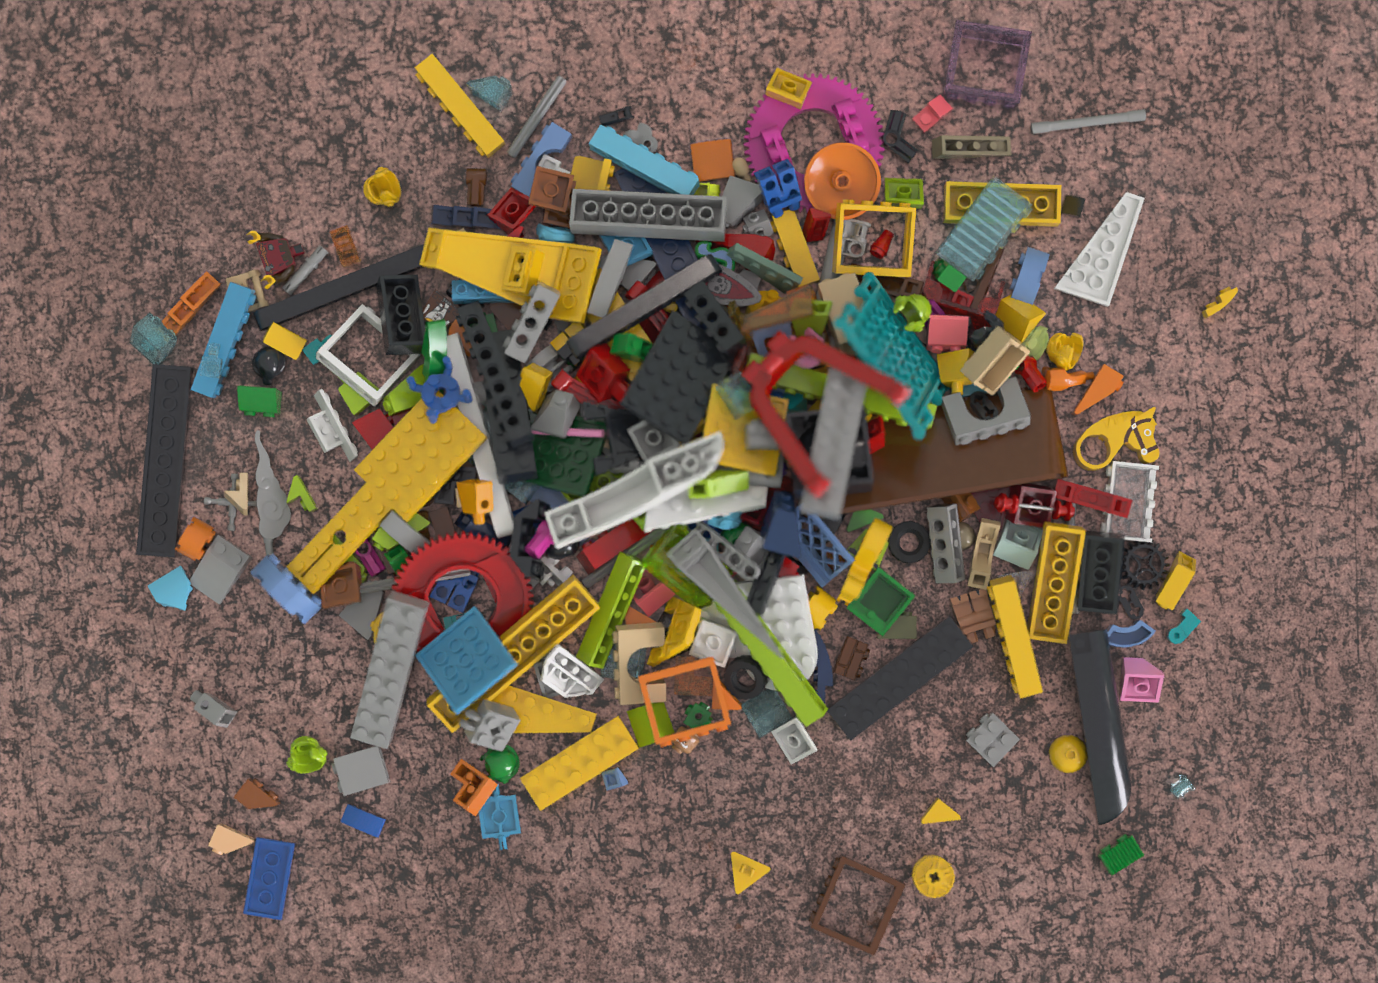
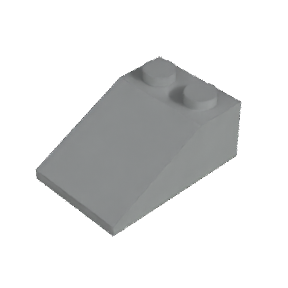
[190,535,253,605]

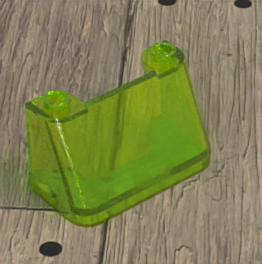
[640,523,734,609]

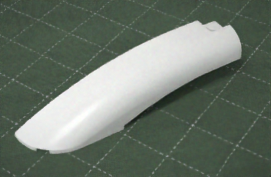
[545,431,723,549]

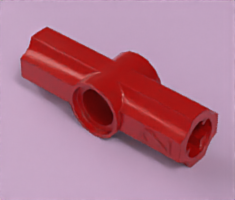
[1014,355,1047,392]

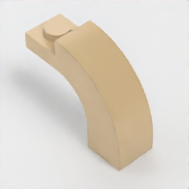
[968,518,1001,590]

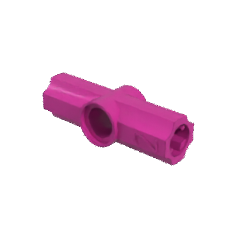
[525,506,560,559]
[343,531,386,577]

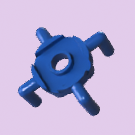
[407,356,473,424]

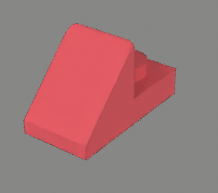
[912,94,953,134]

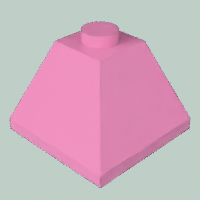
[1120,657,1164,703]

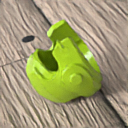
[893,294,932,333]
[286,736,327,774]

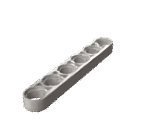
[677,521,760,580]

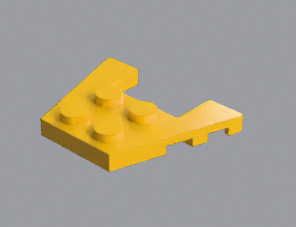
[647,597,702,667]

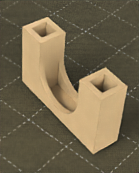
[612,622,666,705]

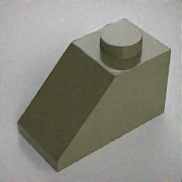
[877,612,917,639]

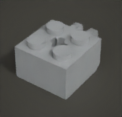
[459,699,521,751]

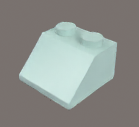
[993,519,1043,570]

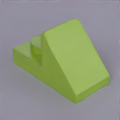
[286,475,318,513]

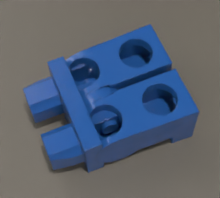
[754,159,802,218]
[430,570,480,613]

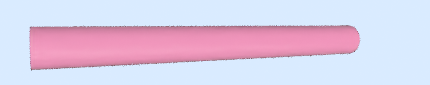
[532,428,605,438]

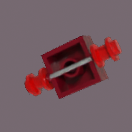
[994,483,1075,528]

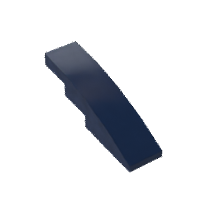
[431,205,502,230]

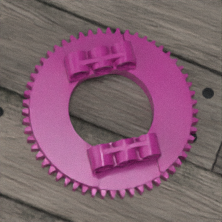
[744,73,885,214]

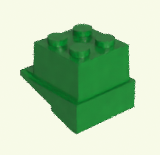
[846,567,915,636]

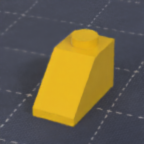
[520,363,553,411]

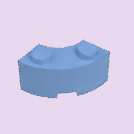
[1010,247,1049,305]
[1107,620,1156,647]

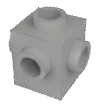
[742,209,774,236]

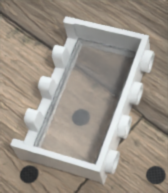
[1100,461,1159,543]

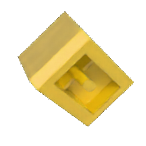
[920,798,961,824]

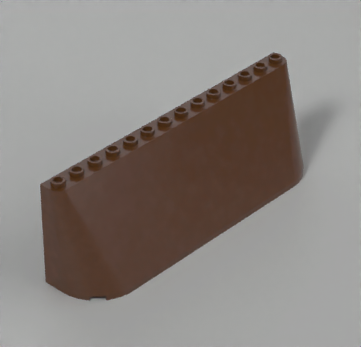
[798,387,1069,519]

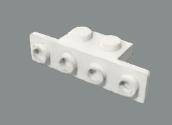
[306,389,358,462]

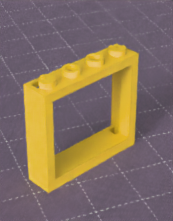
[832,199,916,277]

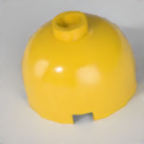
[1049,735,1088,773]

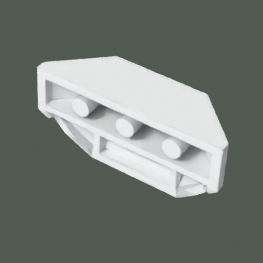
[540,644,604,698]

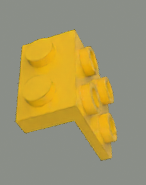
[571,156,615,191]

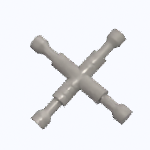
[204,474,257,531]

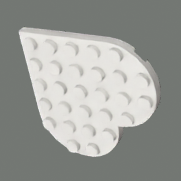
[698,574,818,691]

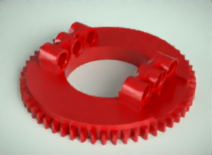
[390,531,534,654]

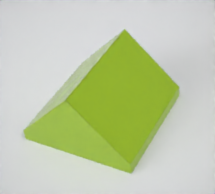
[884,178,924,209]
[626,702,675,748]

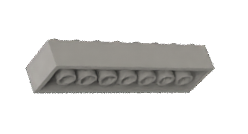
[569,189,727,242]
[800,361,866,520]
[350,591,429,749]

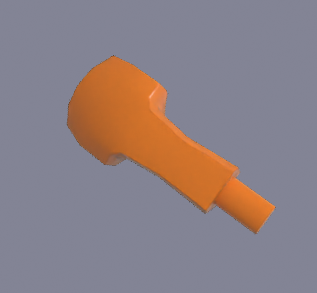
[1042,366,1095,391]

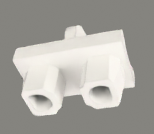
[540,556,573,587]

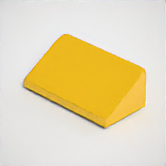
[263,322,307,360]

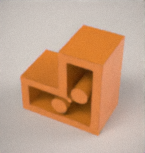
[450,759,498,816]

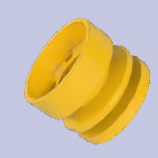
[911,854,955,898]

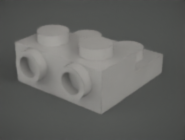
[965,712,1020,767]

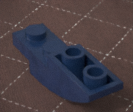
[813,629,833,704]

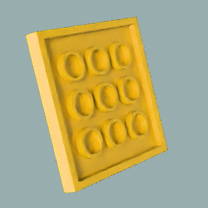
[702,384,789,477]

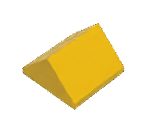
[766,68,812,110]
[995,294,1046,343]

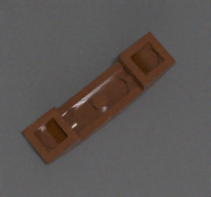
[851,263,924,298]

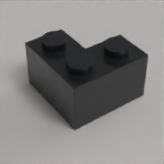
[434,466,478,505]

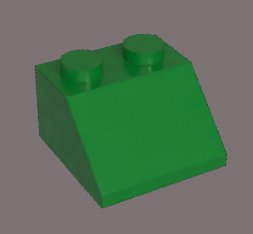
[237,386,282,418]

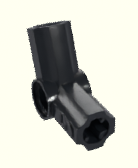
[882,110,919,164]

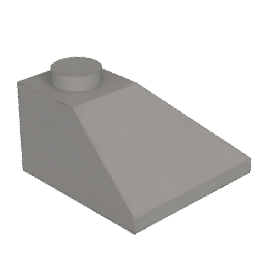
[531,390,581,438]

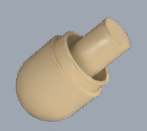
[732,157,752,182]

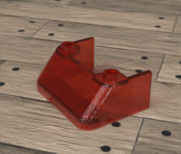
[920,261,1005,330]

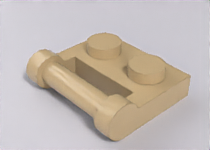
[226,269,269,313]

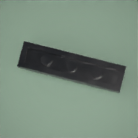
[747,549,786,617]

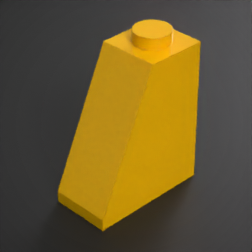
[1155,551,1196,611]

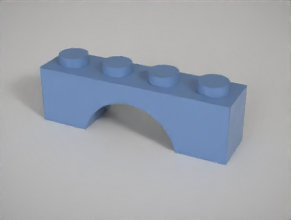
[511,122,572,196]

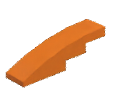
[155,271,221,342]

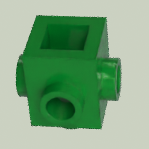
[683,702,713,728]

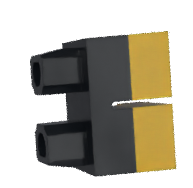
[550,322,586,367]

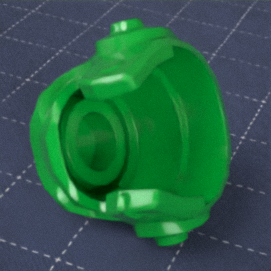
[479,745,520,784]

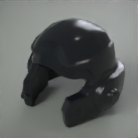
[967,310,1005,349]

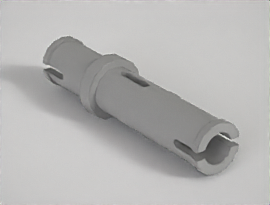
[282,244,329,296]

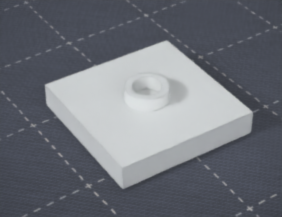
[689,618,737,668]

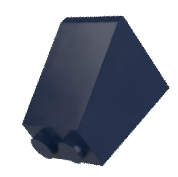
[761,490,801,558]

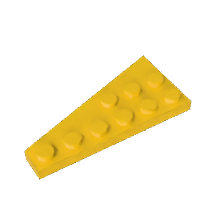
[491,685,597,733]

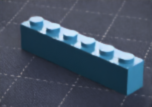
[191,282,256,398]

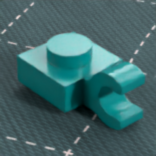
[302,334,332,365]

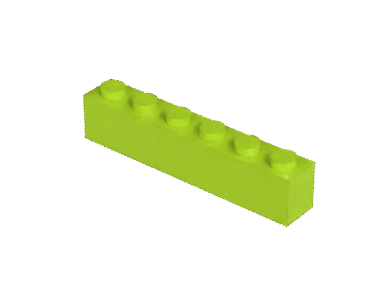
[576,552,647,669]

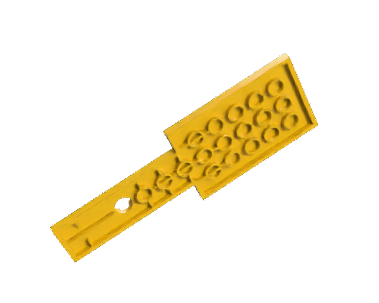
[286,390,487,594]

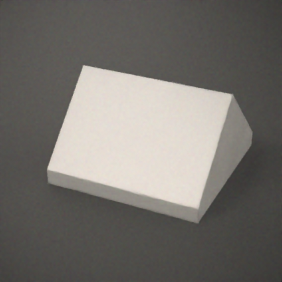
[771,717,817,764]

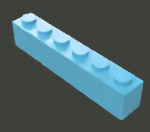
[589,125,700,195]

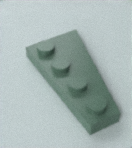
[727,243,803,294]

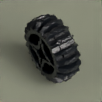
[1122,538,1170,590]

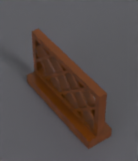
[941,230,1005,318]

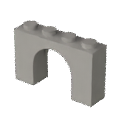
[942,377,1031,445]

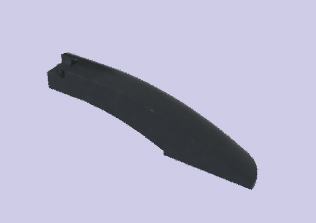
[1068,629,1131,825]

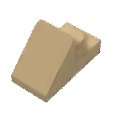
[224,473,249,515]

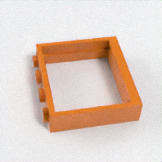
[638,656,731,747]

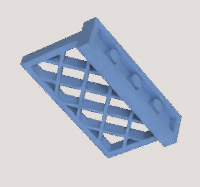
[795,504,855,587]

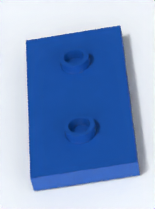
[243,837,295,920]

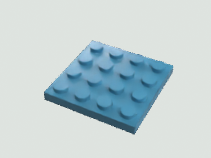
[415,606,518,714]

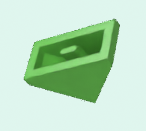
[846,509,884,533]

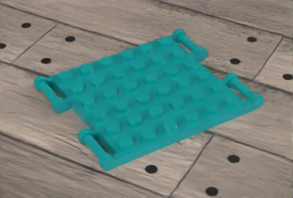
[834,272,950,440]

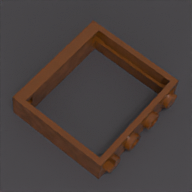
[809,855,906,956]

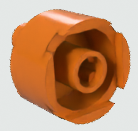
[175,517,217,561]

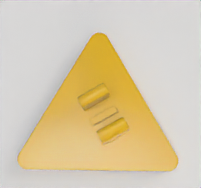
[731,851,770,894]

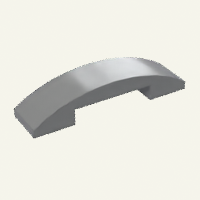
[380,510,431,553]

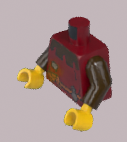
[246,231,305,289]

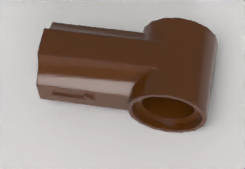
[466,168,487,207]

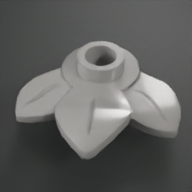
[622,123,658,153]

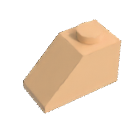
[208,823,256,855]

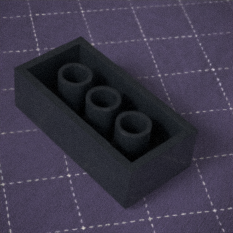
[376,274,425,355]
[1078,531,1125,615]

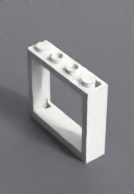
[316,304,421,407]

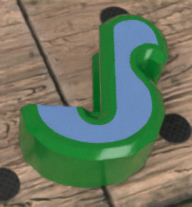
[695,241,735,271]

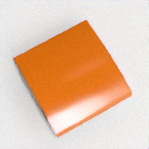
[690,139,736,182]

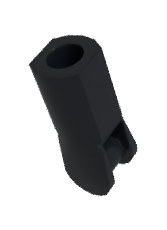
[599,106,635,127]

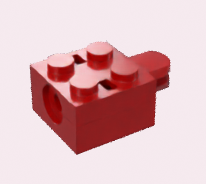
[576,343,631,402]

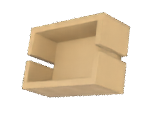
[960,326,1031,396]

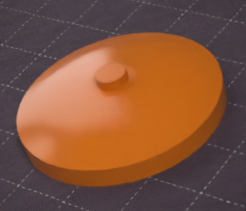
[804,142,881,220]

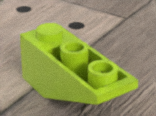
[689,470,749,498]

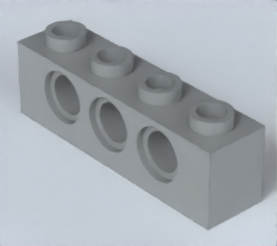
[503,281,560,363]
[927,504,965,583]

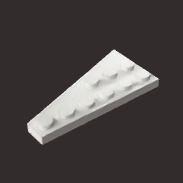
[1054,192,1144,307]
[645,485,767,532]

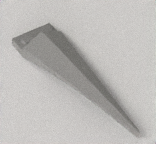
[666,528,783,658]

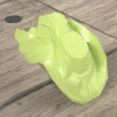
[1022,325,1049,361]

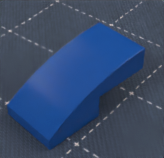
[340,804,386,838]

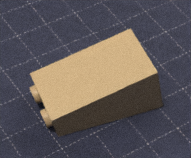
[818,273,863,356]

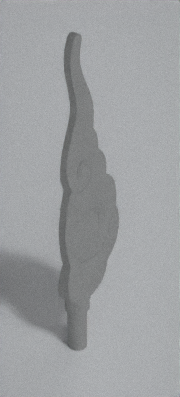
[255,430,291,555]

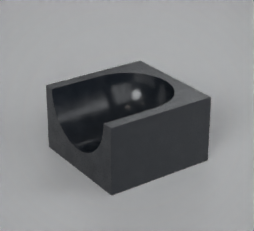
[785,405,874,500]

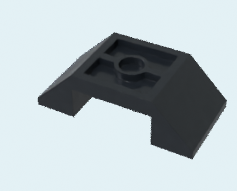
[510,499,552,581]

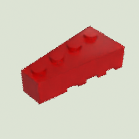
[576,518,654,575]

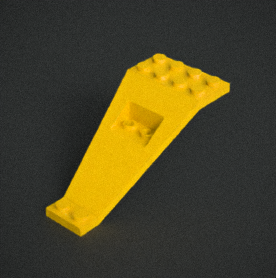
[419,228,602,324]

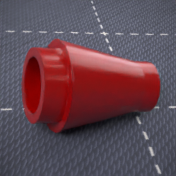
[869,229,894,259]

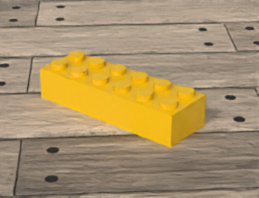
[943,181,1062,227]
[1027,522,1086,644]
[987,575,1043,698]
[520,715,639,811]

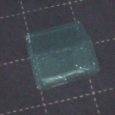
[466,75,514,112]
[129,313,178,364]

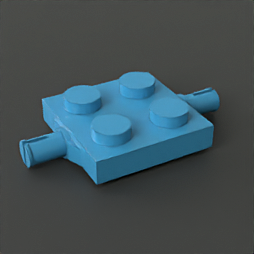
[479,783,521,850]

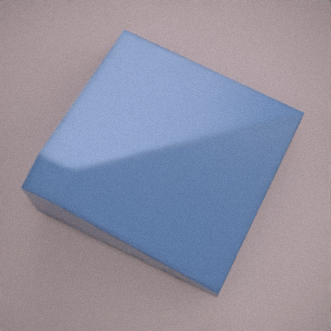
[601,767,628,790]

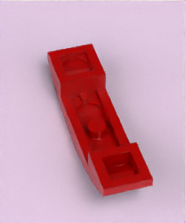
[1055,479,1133,518]

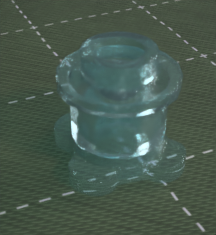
[1170,774,1196,799]

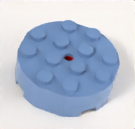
[250,553,322,624]

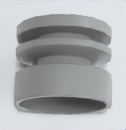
[525,345,574,395]

